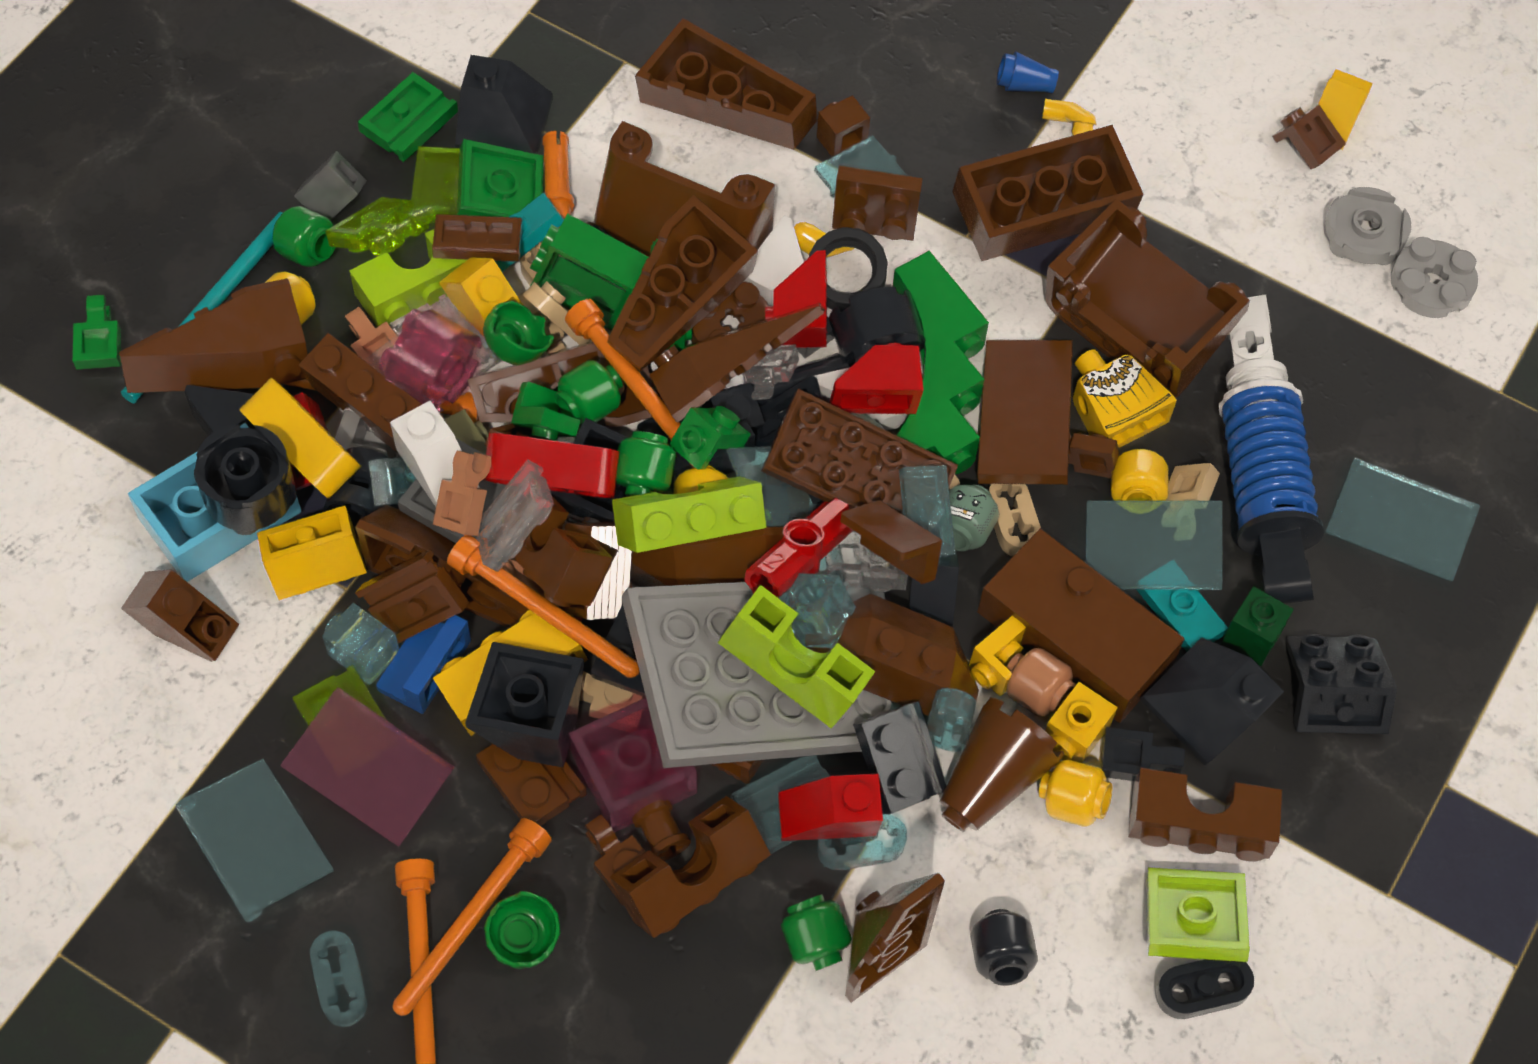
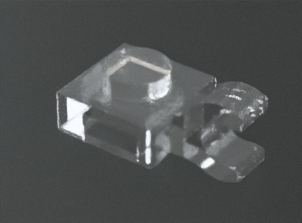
[745,344,799,400]

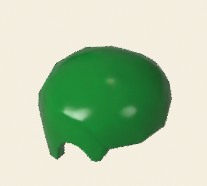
[483,300,554,366]
[484,891,561,969]

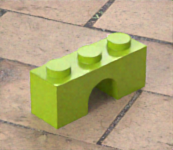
[349,229,467,327]
[612,476,766,553]
[717,585,875,729]

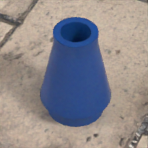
[997,51,1059,93]

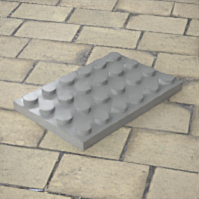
[621,576,902,768]

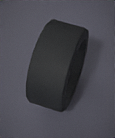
[809,227,888,312]

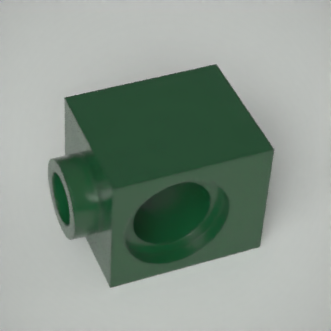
[1221,586,1294,666]

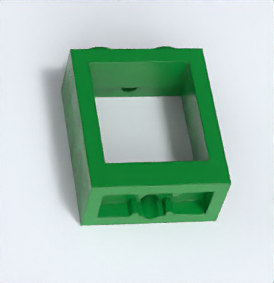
[530,213,649,331]

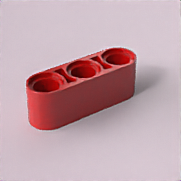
[483,433,620,498]

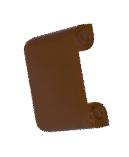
[593,121,775,257]
[1045,199,1250,398]

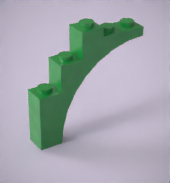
[893,250,989,474]

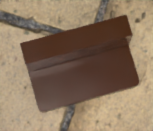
[840,500,943,584]

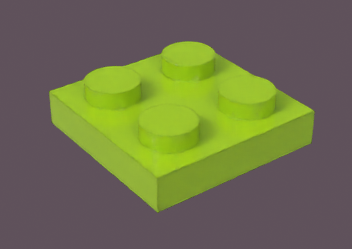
[1147,867,1250,962]

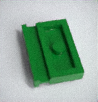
[358,72,458,162]

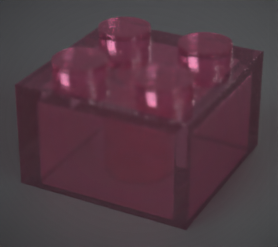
[569,698,697,833]

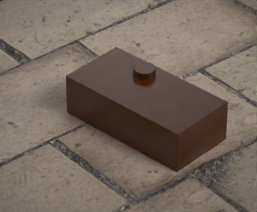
[952,125,1144,262]
[977,528,1185,723]

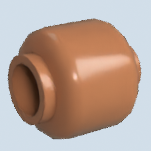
[1007,648,1076,716]

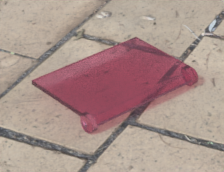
[280,687,455,847]

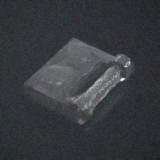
[824,531,908,594]

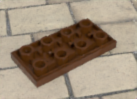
[978,340,1073,485]
[761,389,958,532]

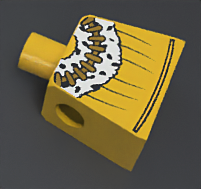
[1073,349,1177,448]

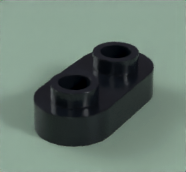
[1156,959,1254,1019]

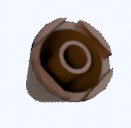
[939,697,1064,832]

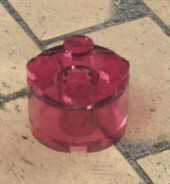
[379,308,482,413]

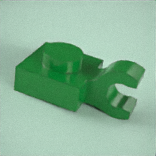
[73,295,121,370]

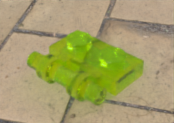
[325,197,436,256]

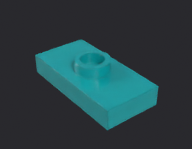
[495,192,564,272]
[1135,560,1228,652]

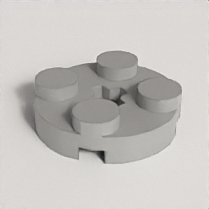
[1325,187,1411,265]
[1391,237,1478,318]

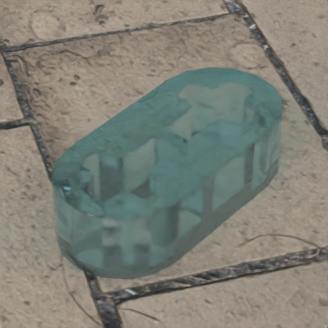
[927,688,976,752]
[817,814,907,870]
[310,931,367,1027]

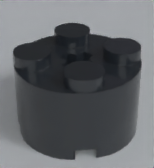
[829,287,926,367]
[194,424,296,535]

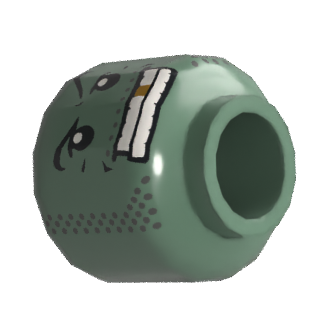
[934,485,1000,551]

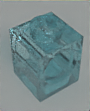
[784,573,856,648]
[322,603,399,686]

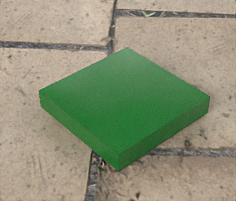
[457,139,543,217]

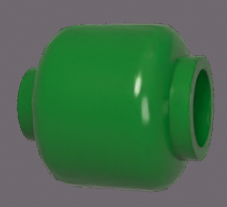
[272,206,336,267]
[554,360,623,424]
[616,431,676,497]
[781,894,852,971]

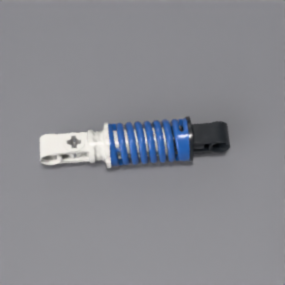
[1219,294,1324,604]

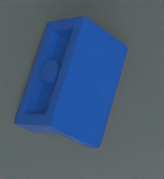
[376,615,471,714]

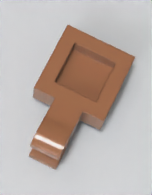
[345,307,413,377]
[433,450,491,536]

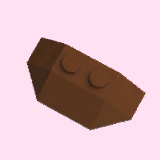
[630,527,784,587]
[804,593,979,732]

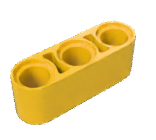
[239,377,362,499]

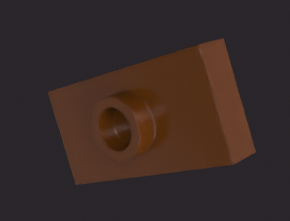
[432,214,523,262]

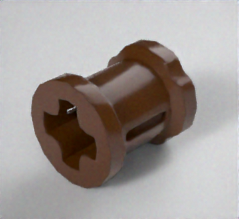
[632,799,691,861]

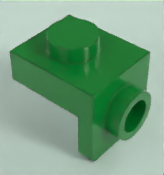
[511,382,581,441]
[670,406,751,469]

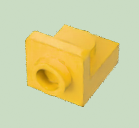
[969,615,1026,697]

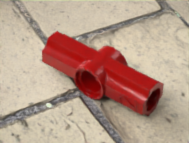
[745,498,854,598]

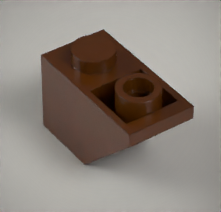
[121,569,239,662]

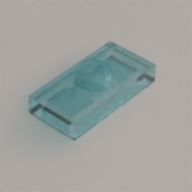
[368,458,416,506]
[899,465,956,557]

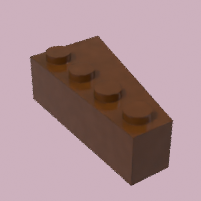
[635,18,817,150]

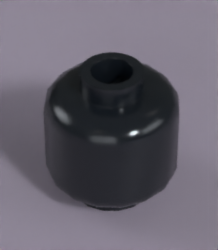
[970,909,1038,986]

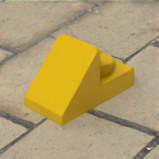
[1318,69,1373,150]

